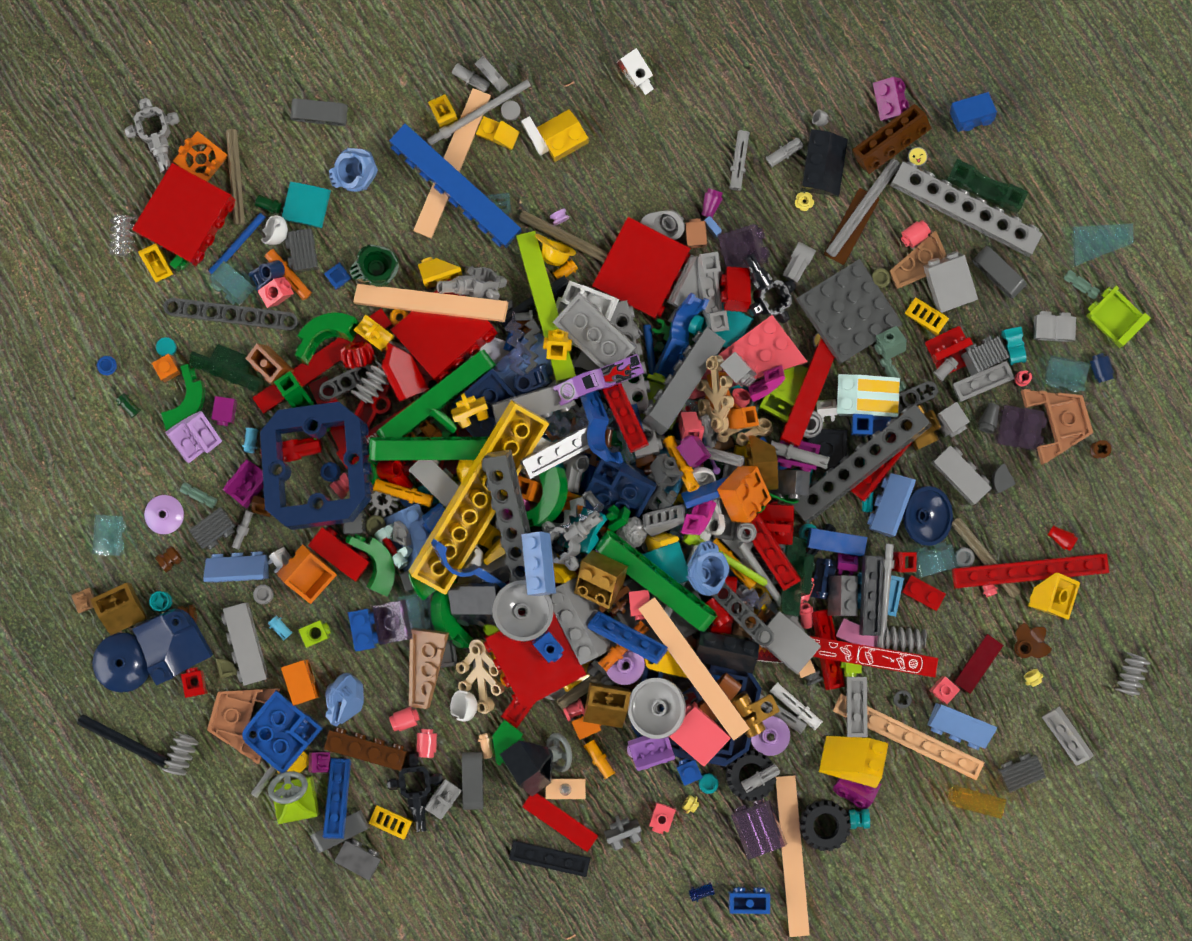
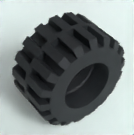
[726,750,777,801]
[799,799,851,851]

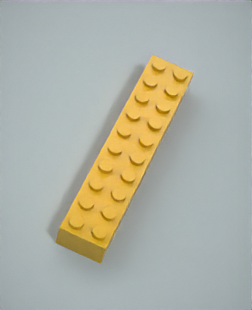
[409,399,550,595]

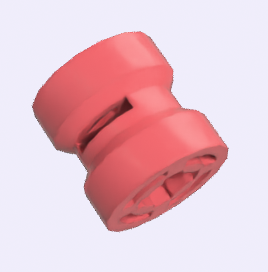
[731,388,751,408]
[330,472,349,499]

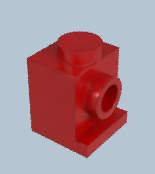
[892,551,917,572]
[181,667,208,698]

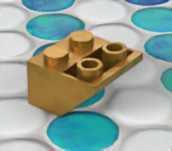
[746,435,779,490]
[574,550,628,609]
[90,583,147,635]
[583,682,631,728]

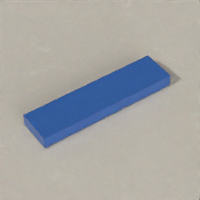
[588,611,668,664]
[323,758,351,839]

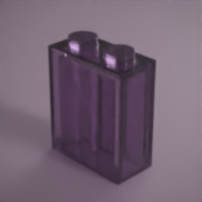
[731,798,787,860]

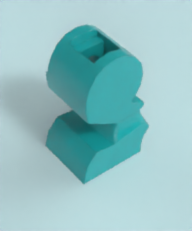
[1000,327,1026,366]

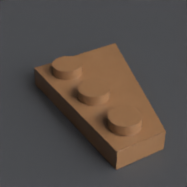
[889,230,947,289]

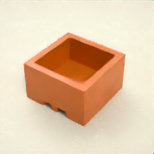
[717,466,771,523]
[276,544,337,604]
[281,659,321,706]

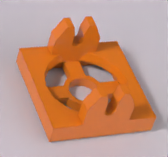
[173,131,228,182]

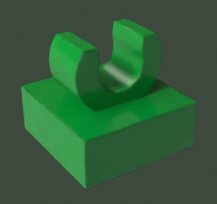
[606,505,630,532]

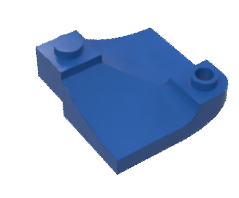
[242,690,324,773]

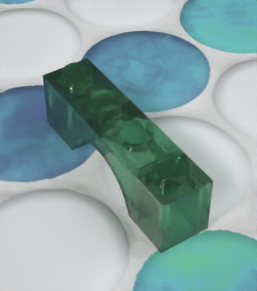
[946,159,1029,214]

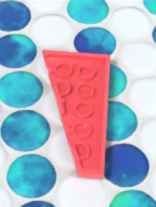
[688,315,808,402]

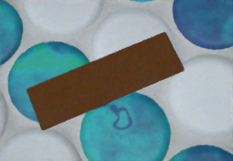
[824,188,880,265]

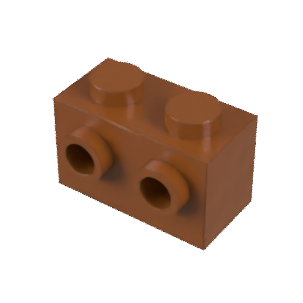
[245,343,294,385]

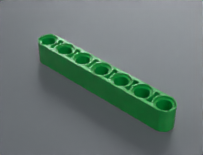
[376,349,496,437]
[369,437,489,460]
[595,530,717,632]

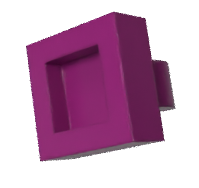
[837,553,858,576]
[308,752,330,773]

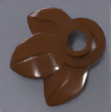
[1014,623,1052,658]

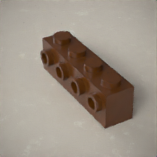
[852,104,931,174]
[324,727,408,771]

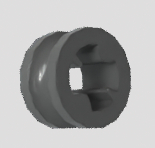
[803,670,823,686]
[893,690,912,708]

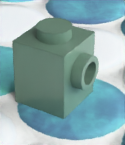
[874,326,907,361]

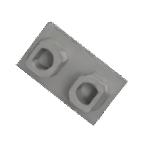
[425,779,462,820]

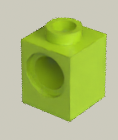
[299,620,331,648]

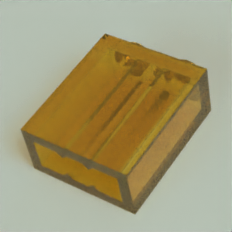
[947,784,1007,819]

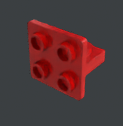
[925,326,973,374]
[759,504,794,545]

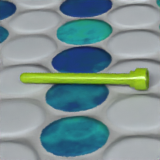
[683,534,768,586]

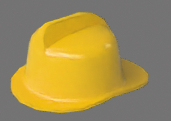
[535,234,576,266]

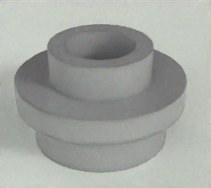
[736,523,757,542]

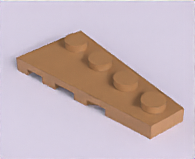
[409,628,449,709]

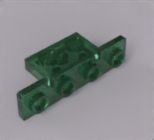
[189,344,264,393]
[780,537,815,617]

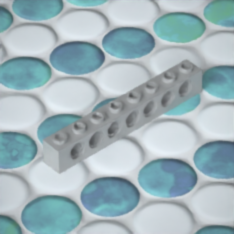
[890,161,1043,257]
[610,300,663,459]

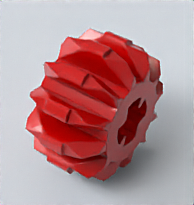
[340,341,375,369]

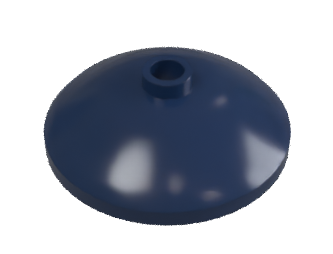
[903,486,953,546]
[93,633,150,692]

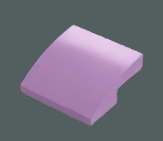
[165,411,222,464]

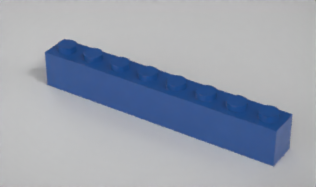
[389,124,522,248]

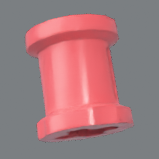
[563,698,585,722]

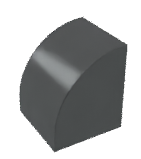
[991,463,1016,495]

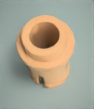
[478,733,495,759]

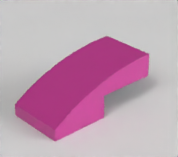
[748,365,785,402]
[681,500,716,535]

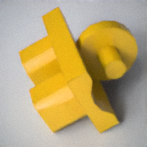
[354,314,394,351]
[451,393,488,429]

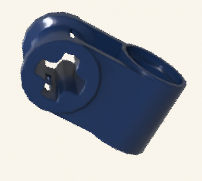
[248,260,285,292]
[513,363,553,392]

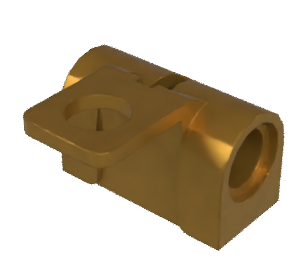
[899,404,941,450]
[730,691,779,738]

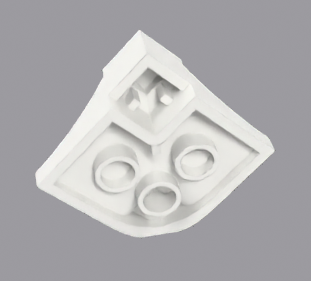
[556,280,619,348]

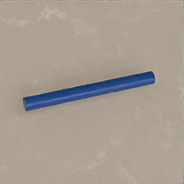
[208,213,266,276]

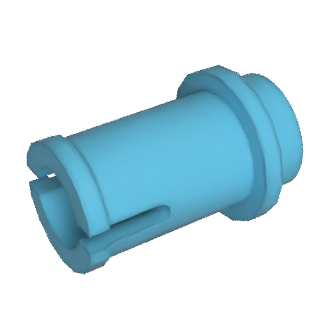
[242,428,258,453]
[268,615,293,641]

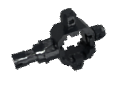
[743,253,796,324]
[387,753,443,832]

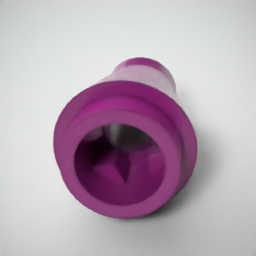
[702,188,723,219]

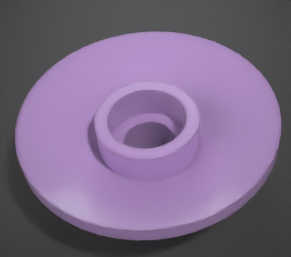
[144,495,184,534]
[606,650,645,685]
[751,716,790,756]

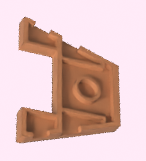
[1020,389,1093,465]
[207,688,281,764]

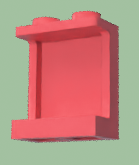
[669,701,731,766]

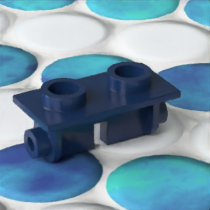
[811,558,837,600]

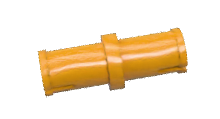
[583,740,615,779]

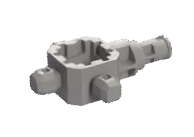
[124,98,180,173]
[437,266,507,300]
[541,510,603,571]

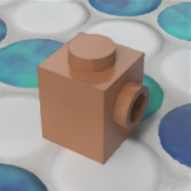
[685,218,707,249]

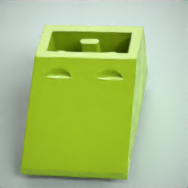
[759,365,808,423]

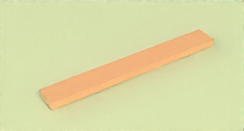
[413,88,491,239]
[353,284,508,322]
[638,597,750,740]
[832,693,985,780]
[776,775,810,937]

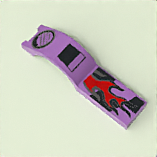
[553,354,645,406]

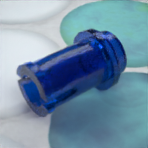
[688,882,715,902]

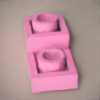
[836,619,878,647]

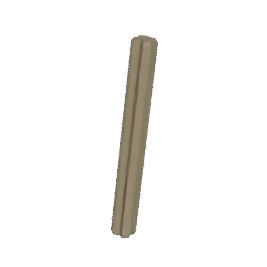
[226,129,245,225]
[519,211,608,262]
[952,517,1020,598]

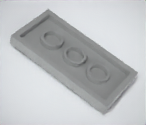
[553,293,637,368]

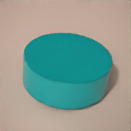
[688,315,705,335]
[156,337,177,356]
[699,773,719,794]

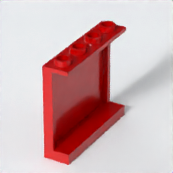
[132,163,236,267]
[592,217,691,320]
[391,278,498,384]
[483,612,587,709]

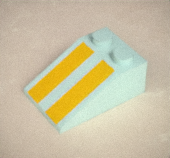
[837,374,900,417]

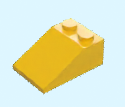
[819,736,888,788]

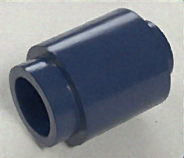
[1090,353,1114,383]

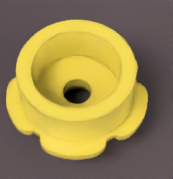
[795,192,814,211]
[1024,669,1043,687]
[682,795,699,814]

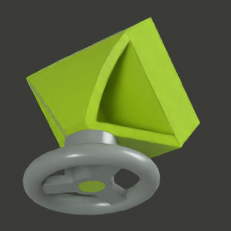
[268,771,320,824]

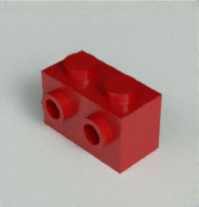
[720,266,751,312]

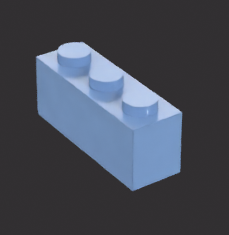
[521,532,556,596]

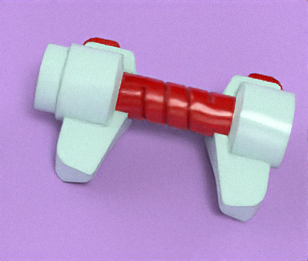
[374,523,413,569]

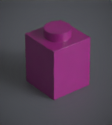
[211,396,237,427]
[676,435,711,468]

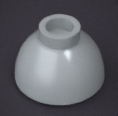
[803,411,823,438]

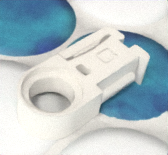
[521,116,549,156]
[705,497,725,536]

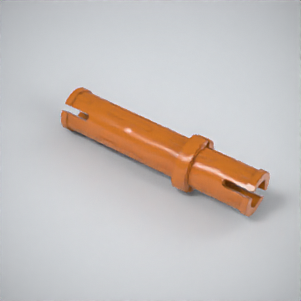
[264,249,312,301]
[598,620,650,672]

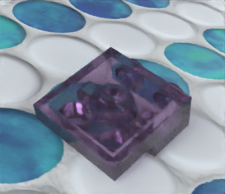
[718,224,770,268]
[996,405,1047,451]
[372,599,413,645]

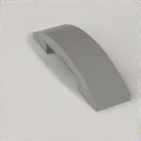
[697,252,729,332]

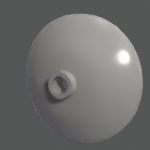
[492,580,553,641]
[628,678,686,739]

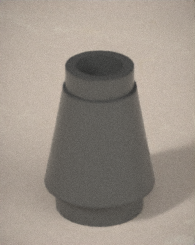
[978,403,999,434]

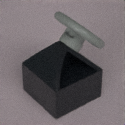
[500,733,572,796]

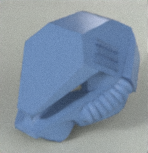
[329,148,378,192]
[686,540,729,596]
[325,673,364,726]

